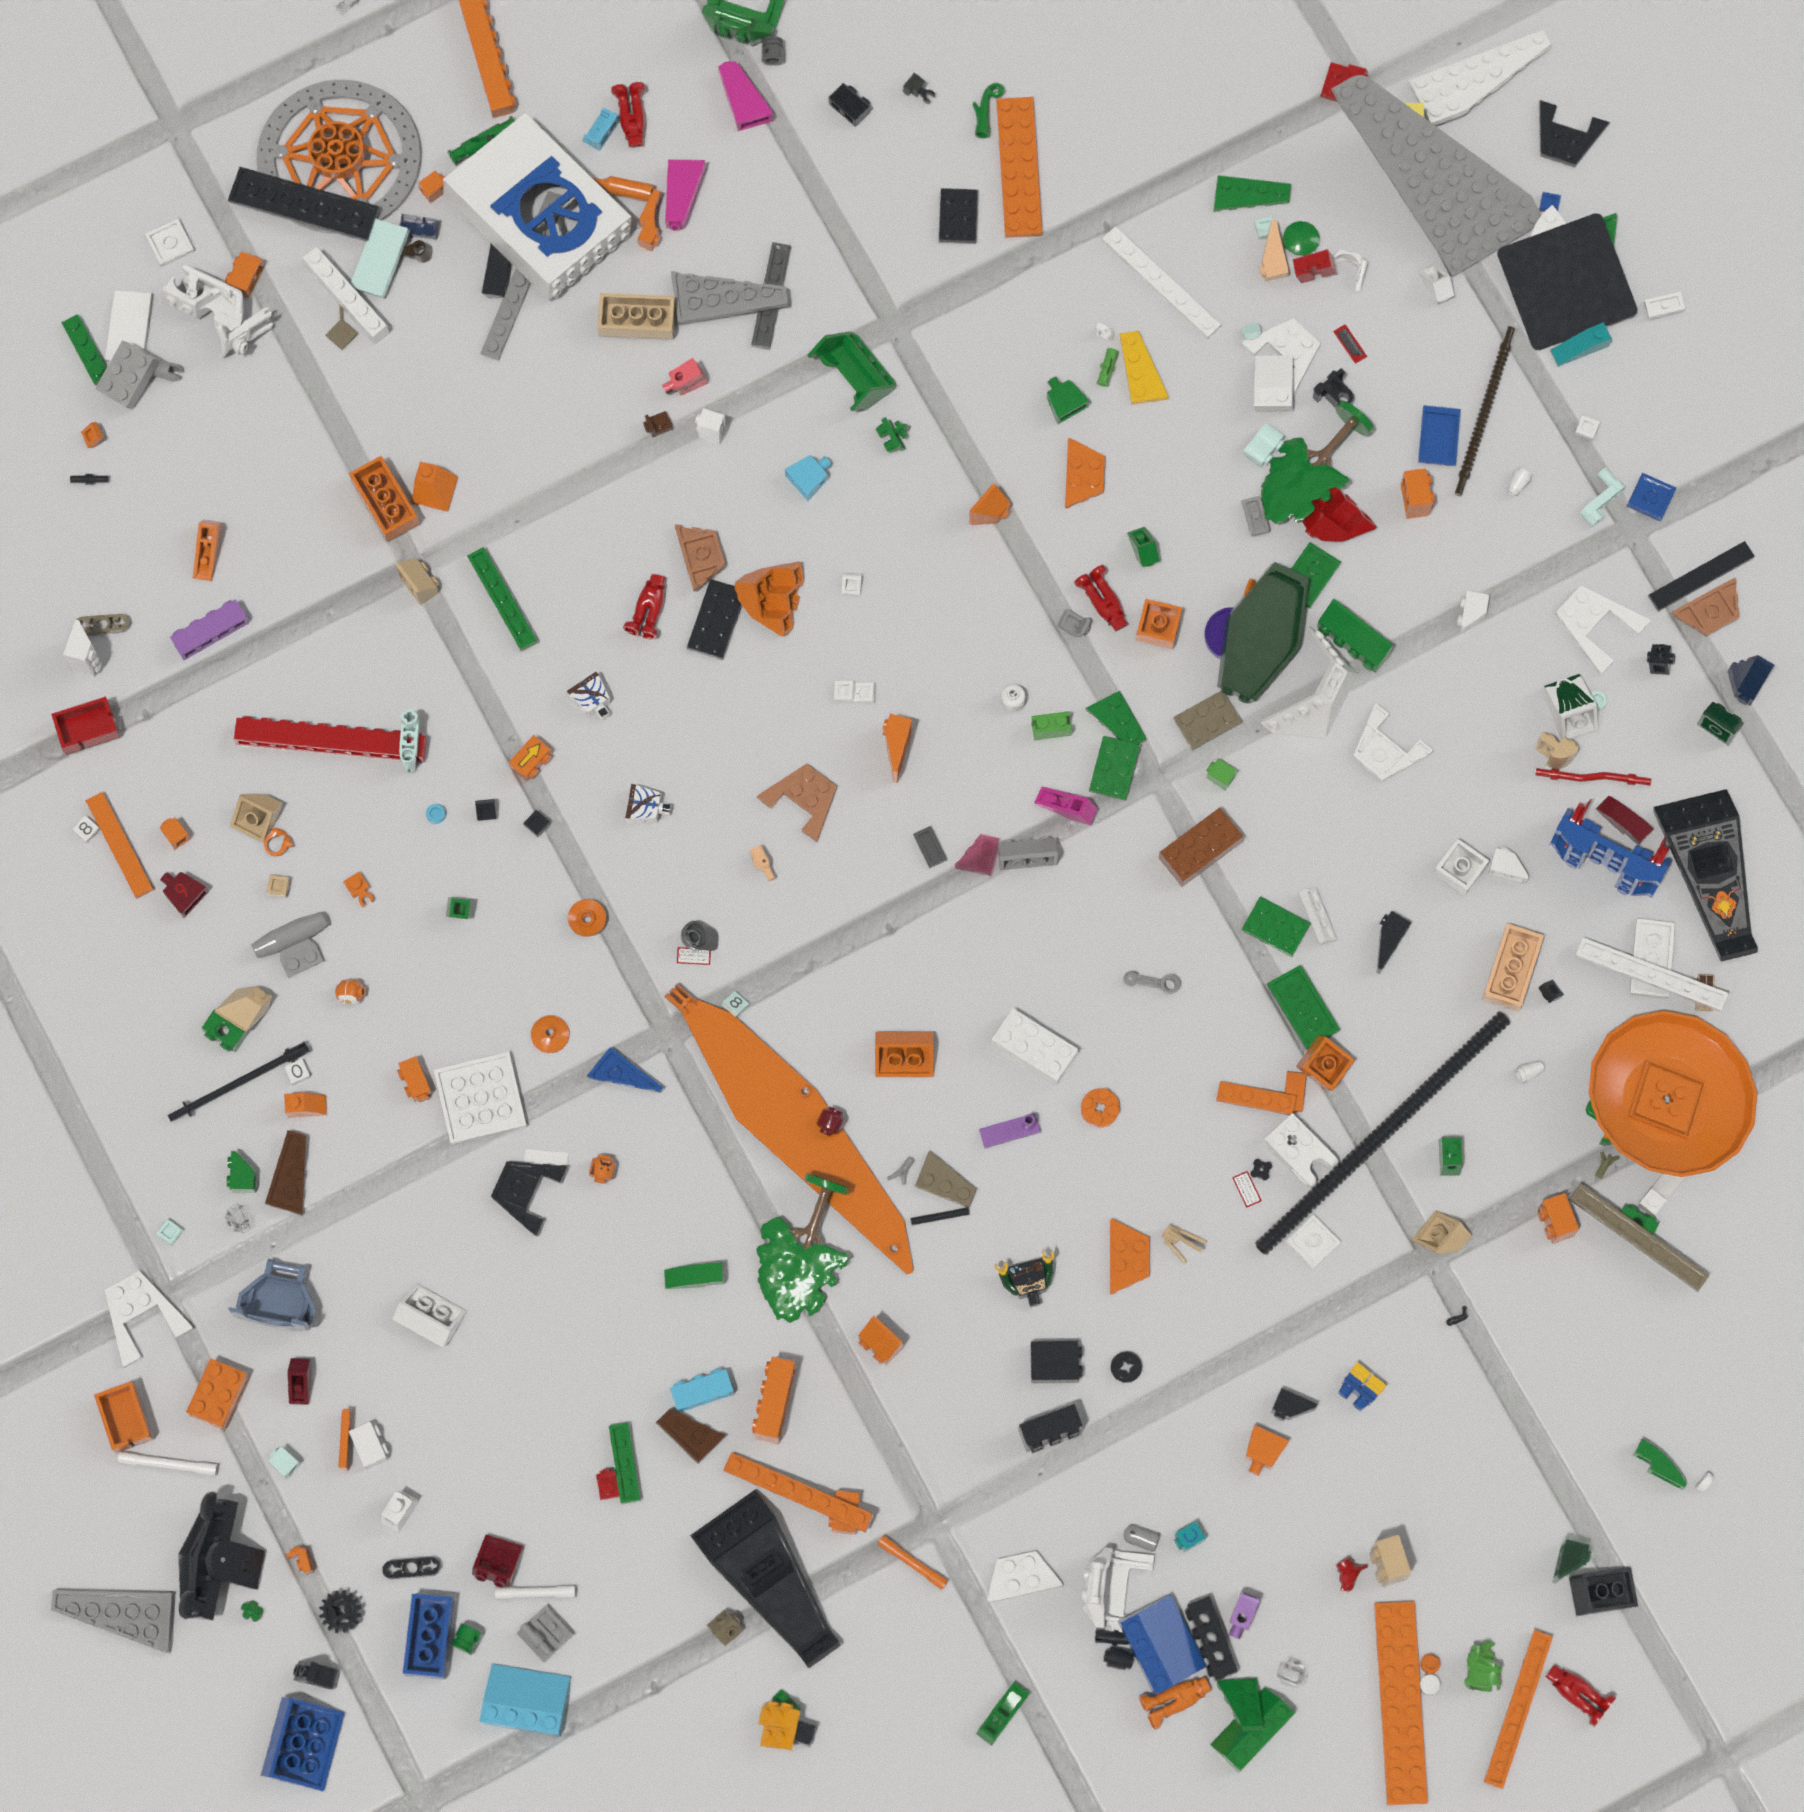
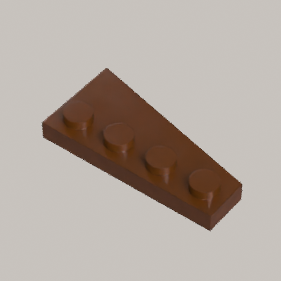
[265,1130,306,1216]

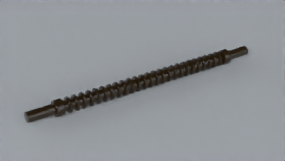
[1455,326,1515,496]

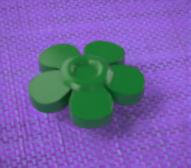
[241,1601,263,1622]

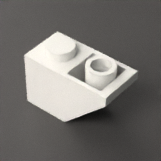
[1457,591,1489,633]

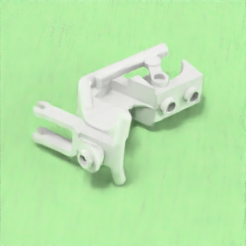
[162,264,273,358]

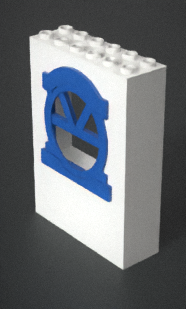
[443,113,631,300]

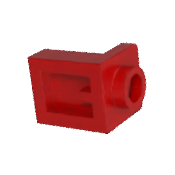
[596,1469,620,1501]

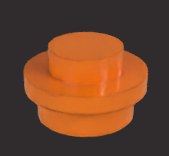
[1420,1654,1440,1674]

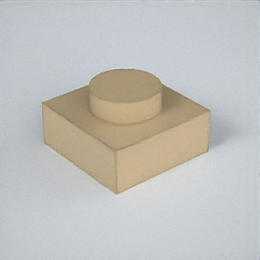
[266,874,290,897]

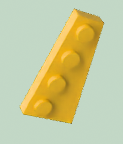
[1120,331,1169,405]

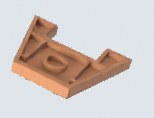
[756,764,837,842]

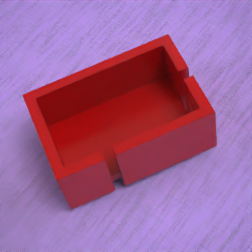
[51,696,120,755]

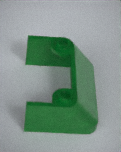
[807,332,896,411]

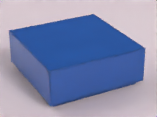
[1539,192,1561,212]

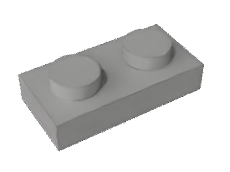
[1241,496,1270,537]

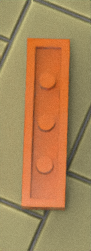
[1216,1081,1297,1116]

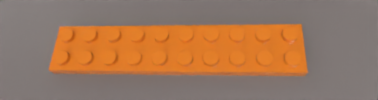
[1374,1602,1428,1806]

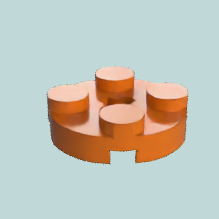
[1081,1088,1120,1128]

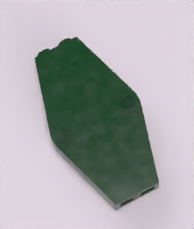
[1217,562,1309,704]

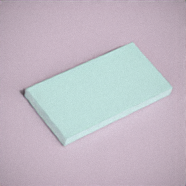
[350,219,410,298]

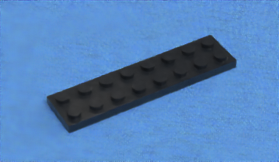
[228,166,380,242]

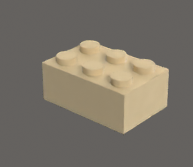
[1369,1535,1411,1587]

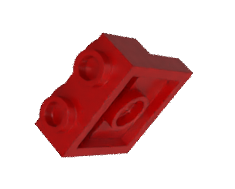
[1320,62,1369,102]

